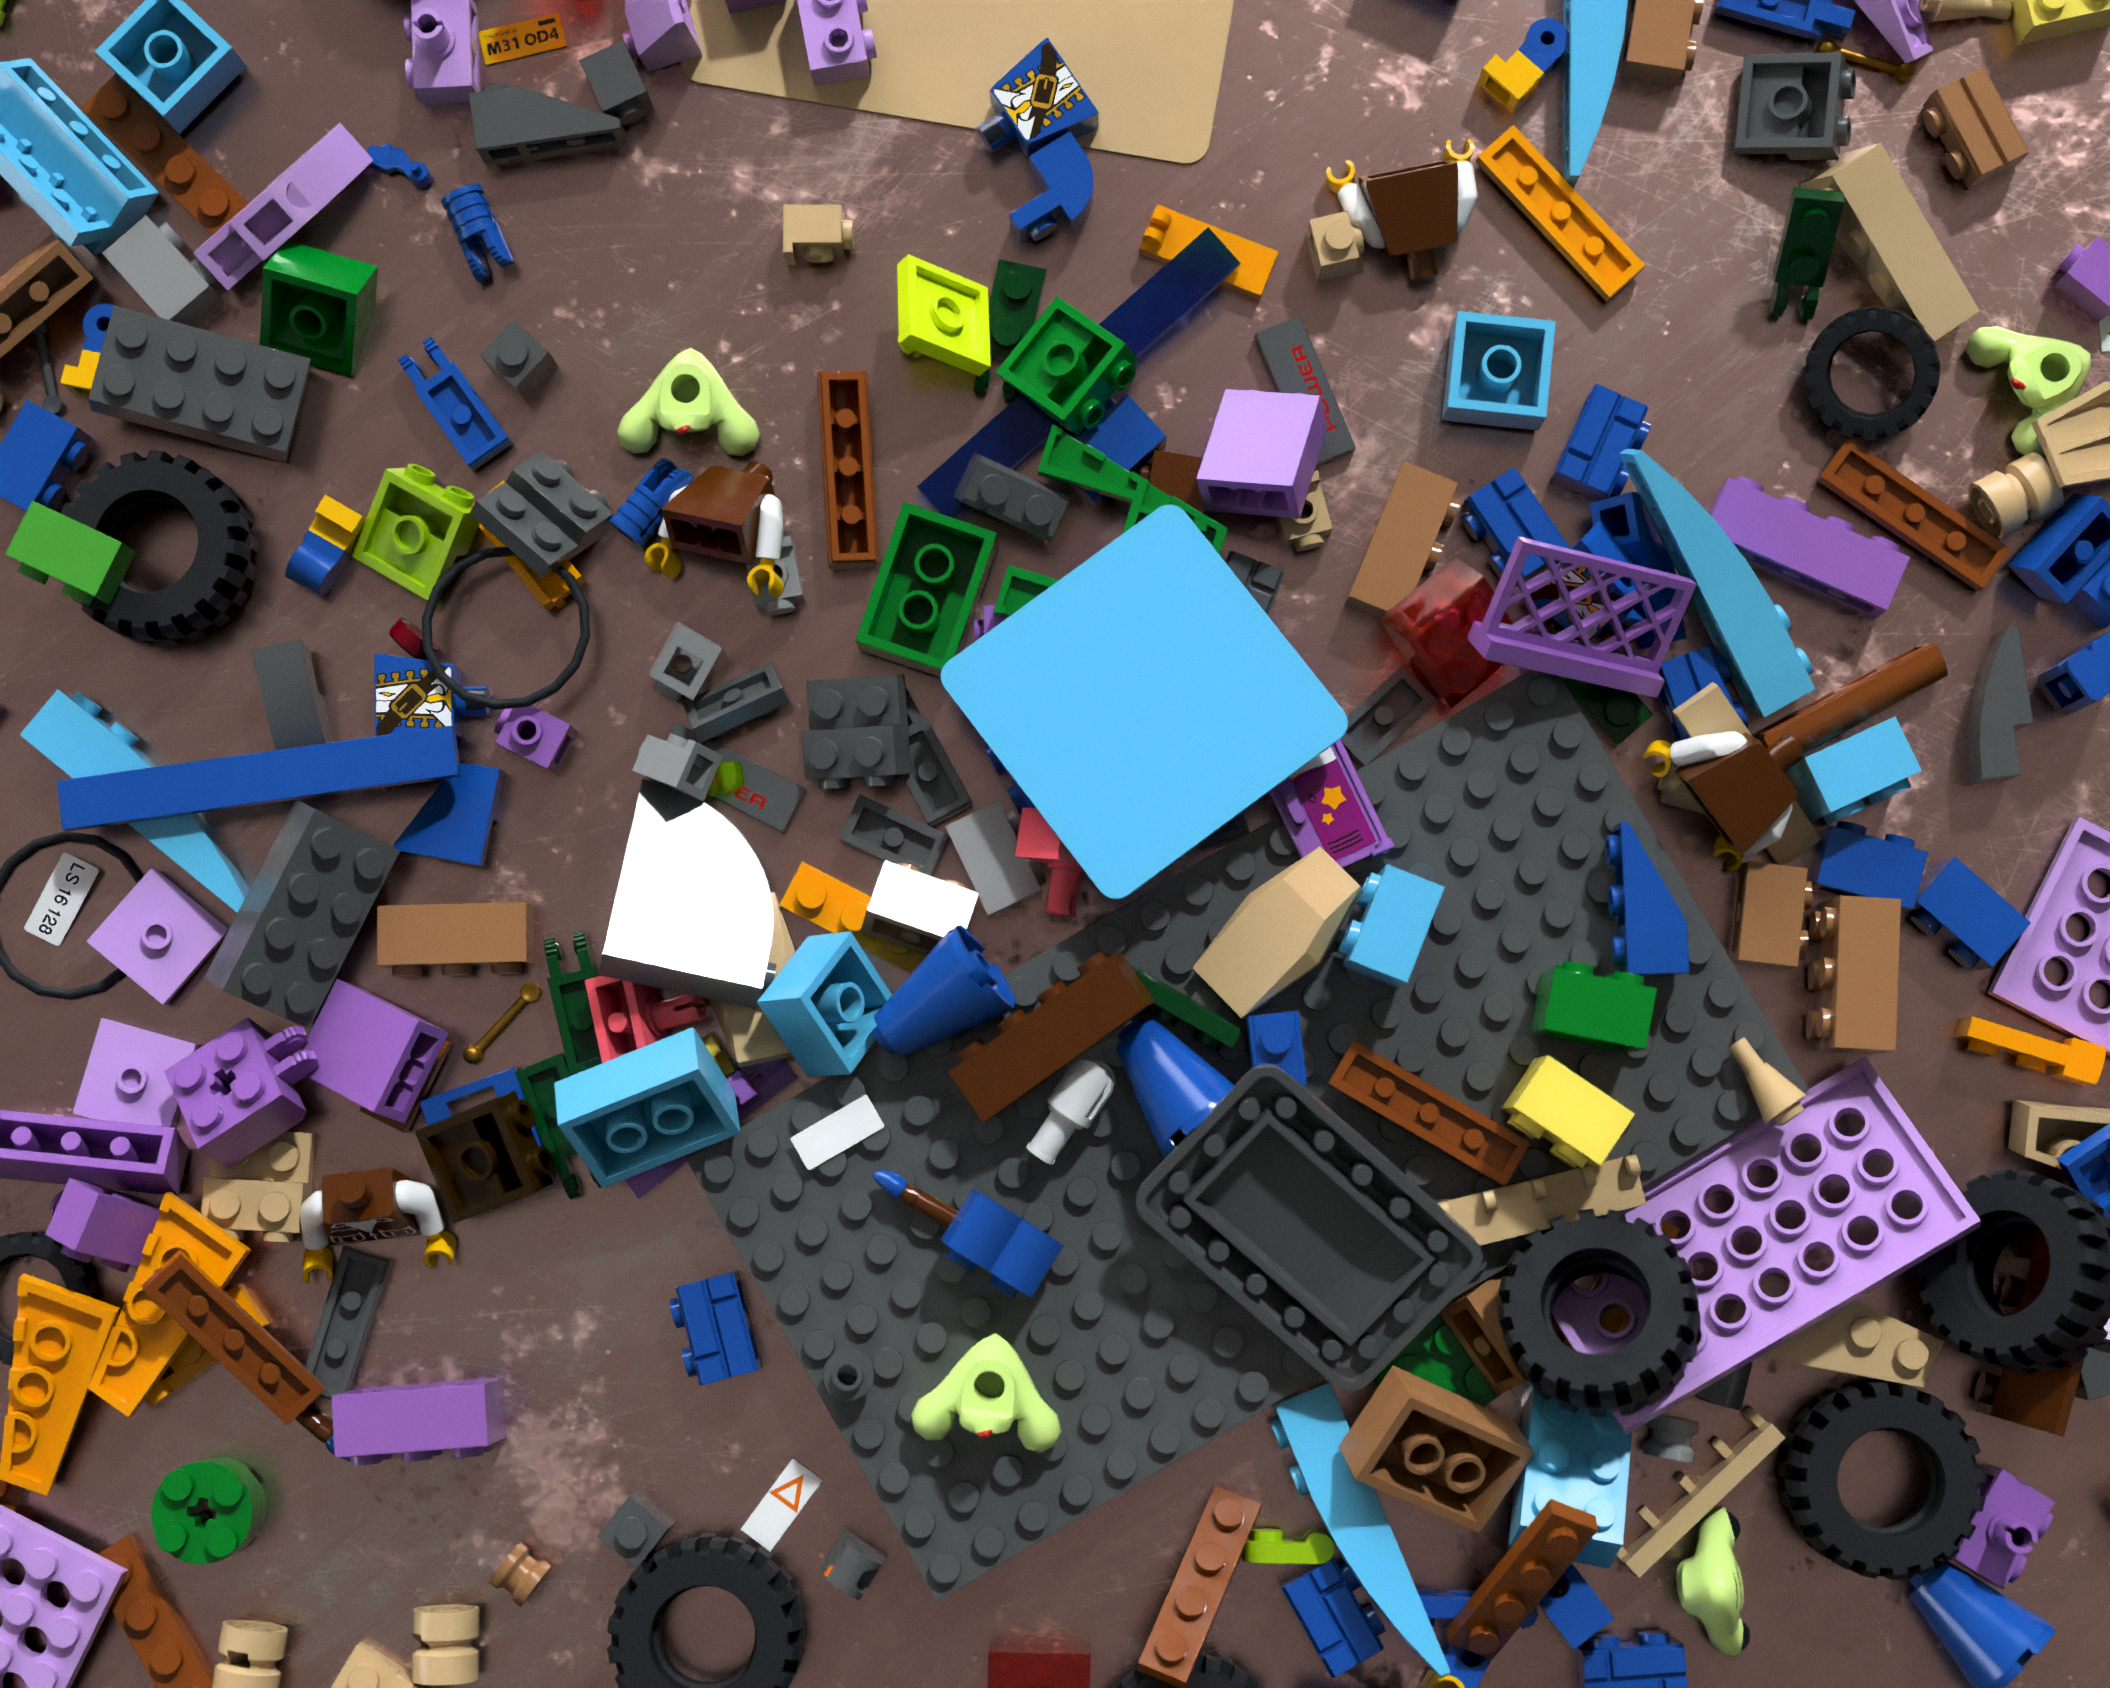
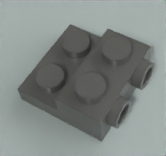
[1735,52,1856,160]
[469,451,614,578]
[802,675,911,789]

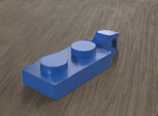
[1714,0,1855,40]

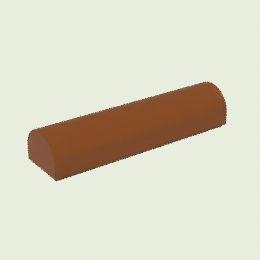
[817,370,878,570]
[1752,643,1948,753]

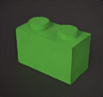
[5,500,136,606]

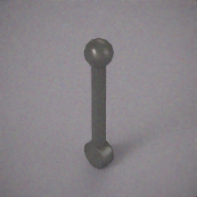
[31,320,65,416]

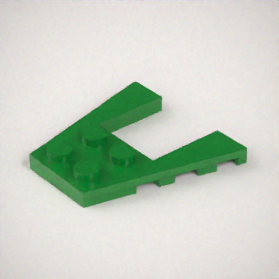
[993,424,1228,617]

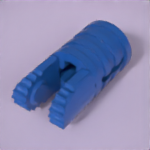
[441,184,514,283]
[608,457,694,549]

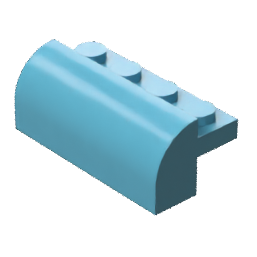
[0,58,159,255]

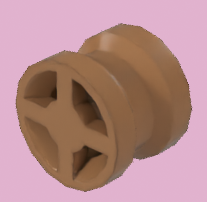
[489,1542,552,1608]

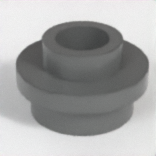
[823,1349,874,1401]

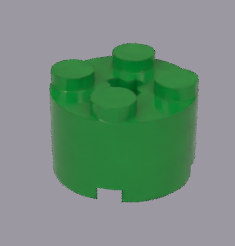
[151,1456,267,1564]

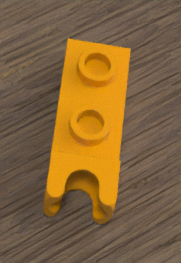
[1954,1016,2107,1086]

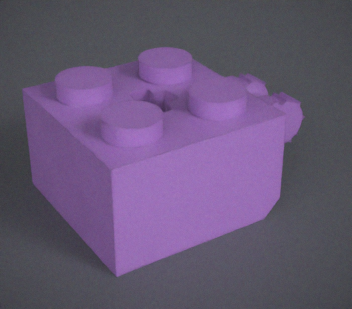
[164,1017,319,1168]

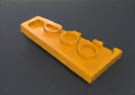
[88,1192,251,1417]
[0,1273,120,1496]

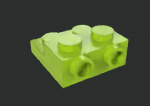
[351,464,479,601]

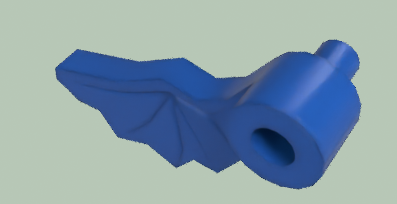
[367,143,433,189]

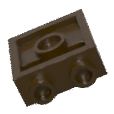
[415,1090,554,1224]

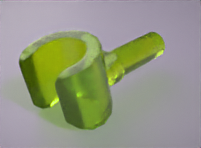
[704,761,745,800]

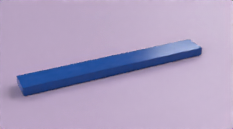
[57,726,461,832]

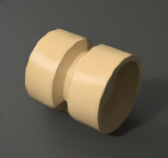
[1968,452,2064,540]
[412,1604,479,1685]
[211,1620,288,1688]

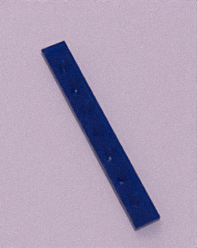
[917,227,1241,519]

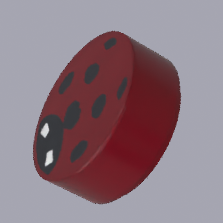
[389,617,438,660]

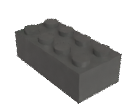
[88,305,311,463]
[204,800,400,1029]

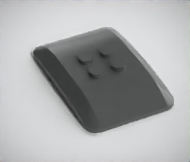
[1136,1064,1483,1391]

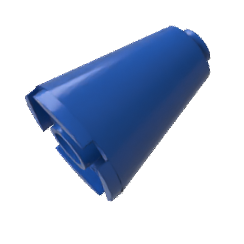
[872,925,1016,1057]
[1116,1018,1234,1158]
[1909,1560,2056,1688]

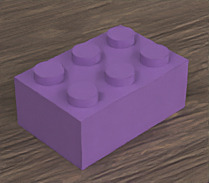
[331,1378,506,1466]

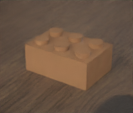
[1806,895,1901,1055]
[1339,1365,1534,1534]

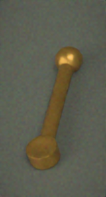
[1817,39,1916,82]
[463,983,541,1064]

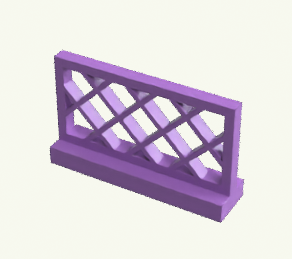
[1467,536,1697,698]

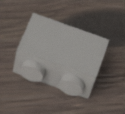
[102,215,222,326]
[945,801,1047,919]

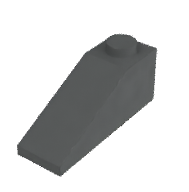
[469,83,627,164]

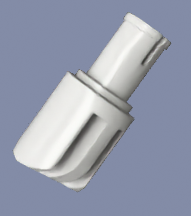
[1026,1059,1116,1165]

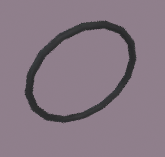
[422,547,590,710]
[0,831,143,1000]

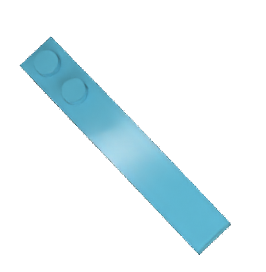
[1563,0,1628,188]
[1619,449,1815,718]
[20,689,250,913]
[1269,1382,1451,1679]

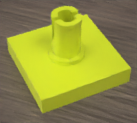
[897,254,991,376]

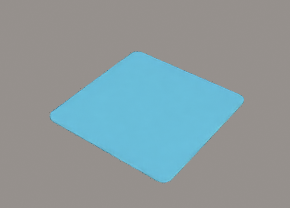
[941,505,1348,900]

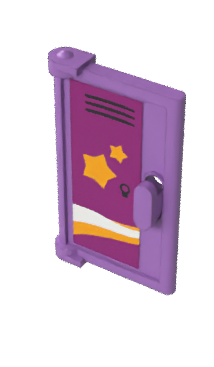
[1269,739,1395,869]

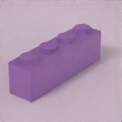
[1708,477,1910,618]
[0,1110,189,1196]

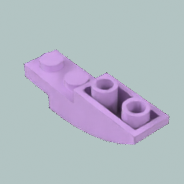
[193,123,373,291]

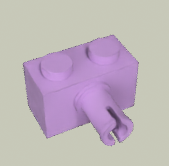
[404,0,480,104]

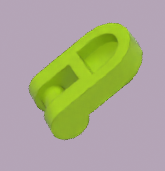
[1242,1528,1335,1564]

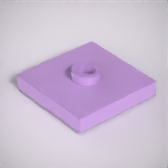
[86,866,229,1006]
[73,1018,200,1127]

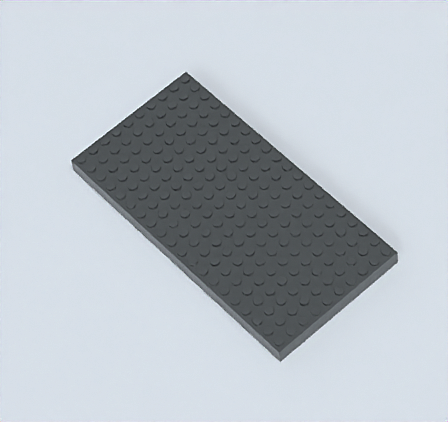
[686,670,1809,1602]

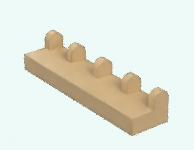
[1437,1154,1647,1246]
[1616,1405,1785,1578]

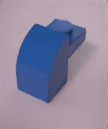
[1009,131,1094,244]

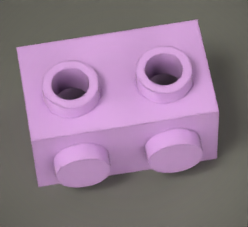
[797,0,877,86]

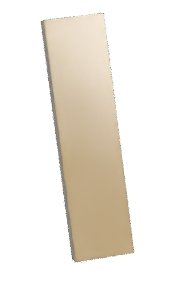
[1672,682,1822,865]

